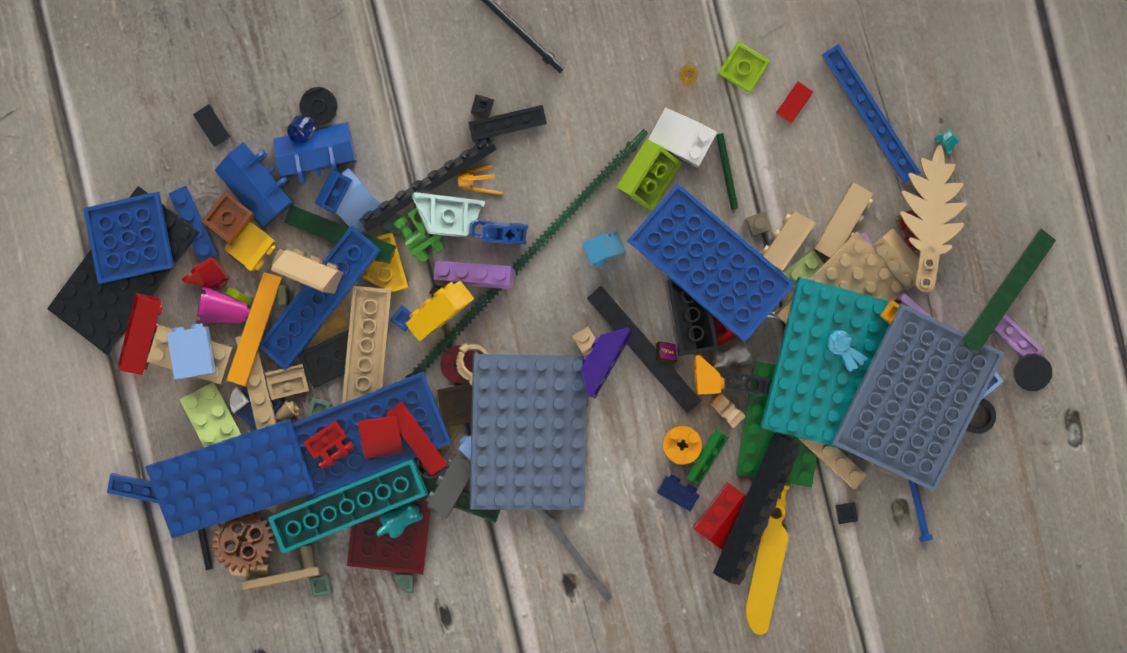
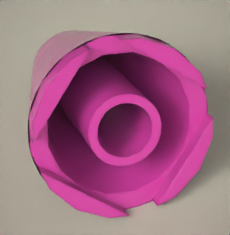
[196,286,250,325]

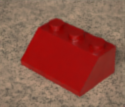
[693,482,746,550]

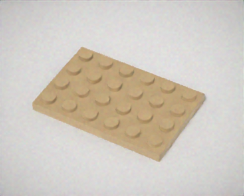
[775,232,906,325]

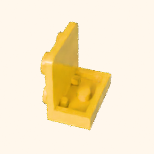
[225,221,277,272]

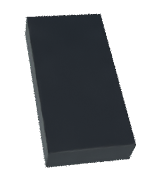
[193,104,231,147]

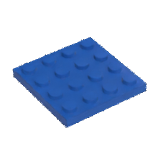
[83,192,174,284]

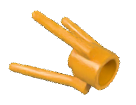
[458,164,503,196]

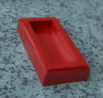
[776,81,813,123]

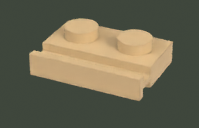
[265,364,309,400]

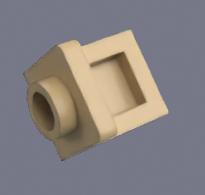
[572,326,596,357]

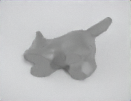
[712,335,752,373]

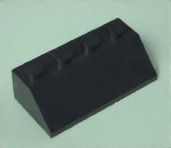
[664,279,719,356]

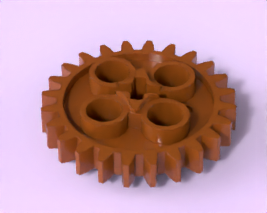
[212,512,275,573]

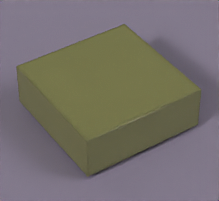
[278,285,289,305]

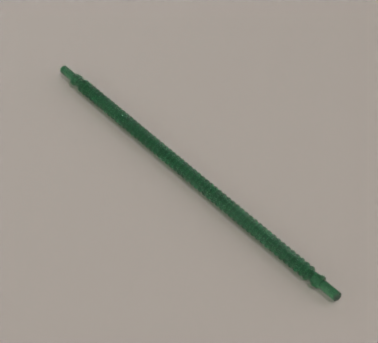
[405,129,649,378]

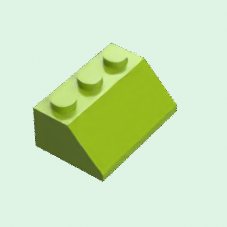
[616,139,682,211]

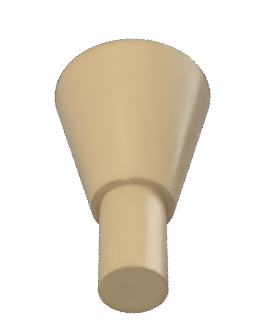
[275,400,299,422]

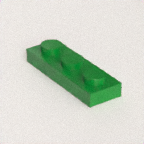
[686,430,729,486]

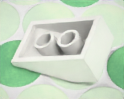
[648,107,717,168]

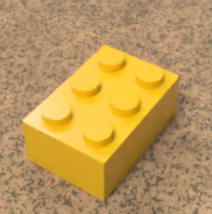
[405,281,474,342]

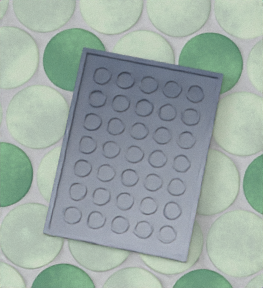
[831,303,1005,492]
[470,354,587,510]

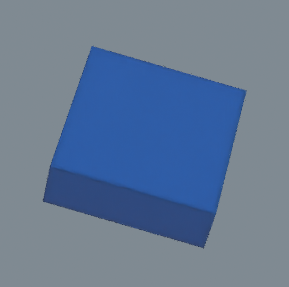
[390,305,412,332]

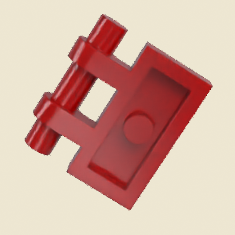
[304,420,355,469]

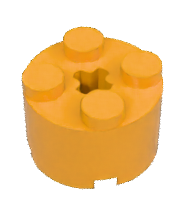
[662,425,702,465]

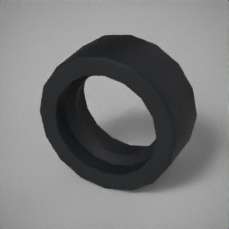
[966,398,996,434]

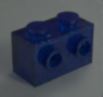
[656,474,700,512]

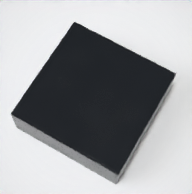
[835,502,858,524]

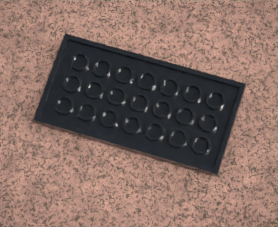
[47,186,199,355]

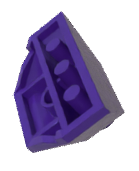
[581,327,634,399]

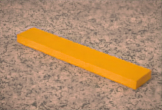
[227,272,282,387]

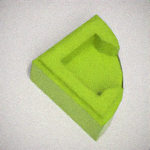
[226,287,252,306]

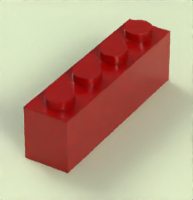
[117,293,163,375]

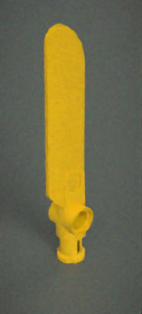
[746,484,790,635]

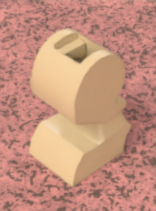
[709,393,746,429]

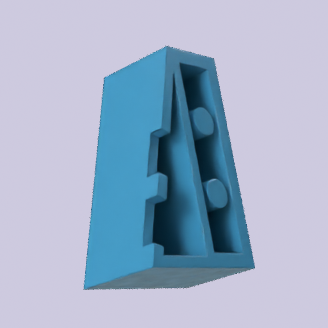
[582,231,626,269]

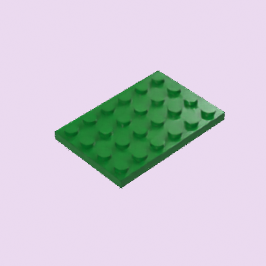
[736,361,817,487]

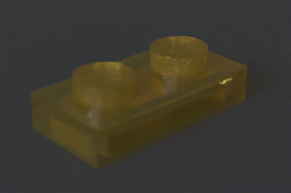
[313,310,349,344]

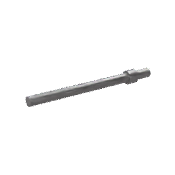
[537,510,612,602]

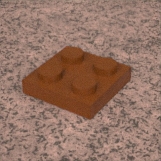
[202,191,255,245]

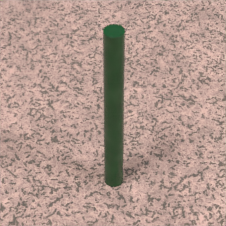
[716,133,738,210]

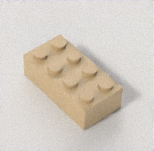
[147,325,236,385]

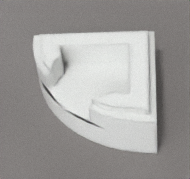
[230,387,250,414]

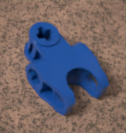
[469,220,529,245]

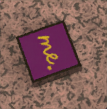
[656,341,677,364]

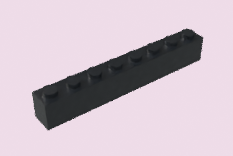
[713,433,802,585]

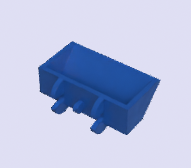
[274,122,357,184]
[215,142,294,229]

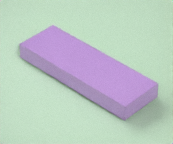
[994,314,1043,357]

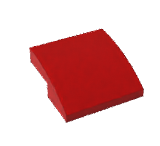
[358,415,403,459]

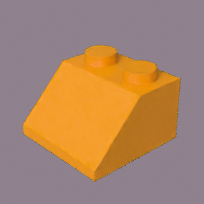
[693,355,724,394]

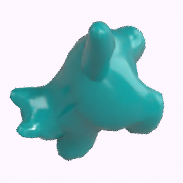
[376,501,423,538]

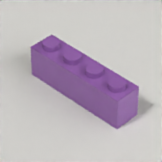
[433,261,515,289]

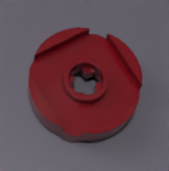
[440,345,476,383]

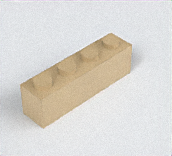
[813,182,873,259]

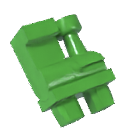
[393,208,445,263]

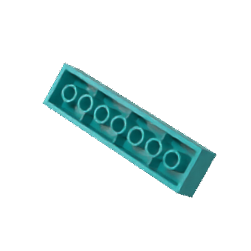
[268,459,428,554]

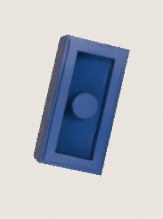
[315,170,352,214]

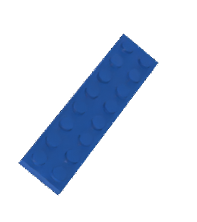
[259,226,382,370]

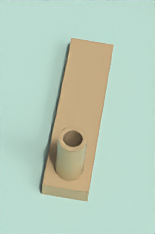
[242,545,322,591]

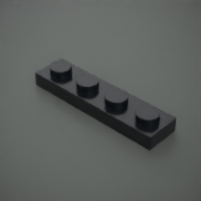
[468,105,547,141]

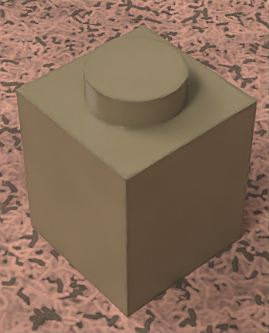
[745,211,772,237]

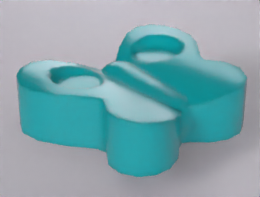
[935,129,960,154]

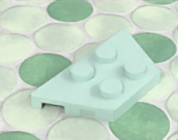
[412,192,485,238]

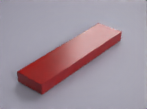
[386,402,447,476]

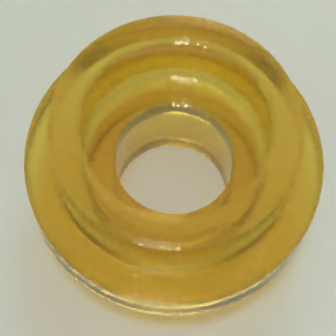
[679,65,698,84]

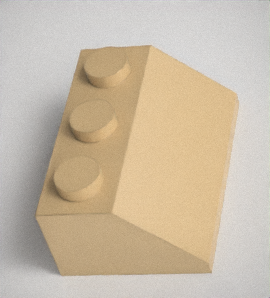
[760,211,816,272]
[271,248,343,294]

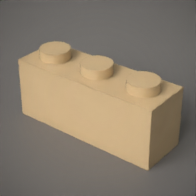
[872,228,919,291]

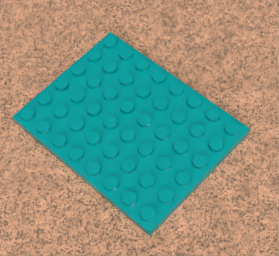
[760,277,900,448]

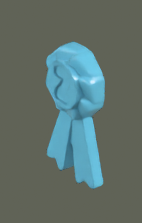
[828,331,868,372]

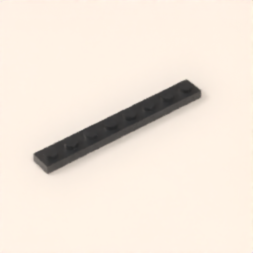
[359,138,497,231]
[587,286,701,414]

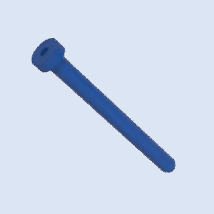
[909,480,933,542]

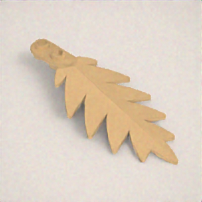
[900,145,966,293]

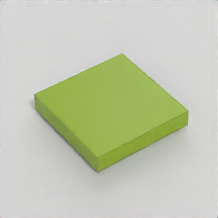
[718,41,770,94]

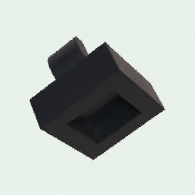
[471,94,494,118]

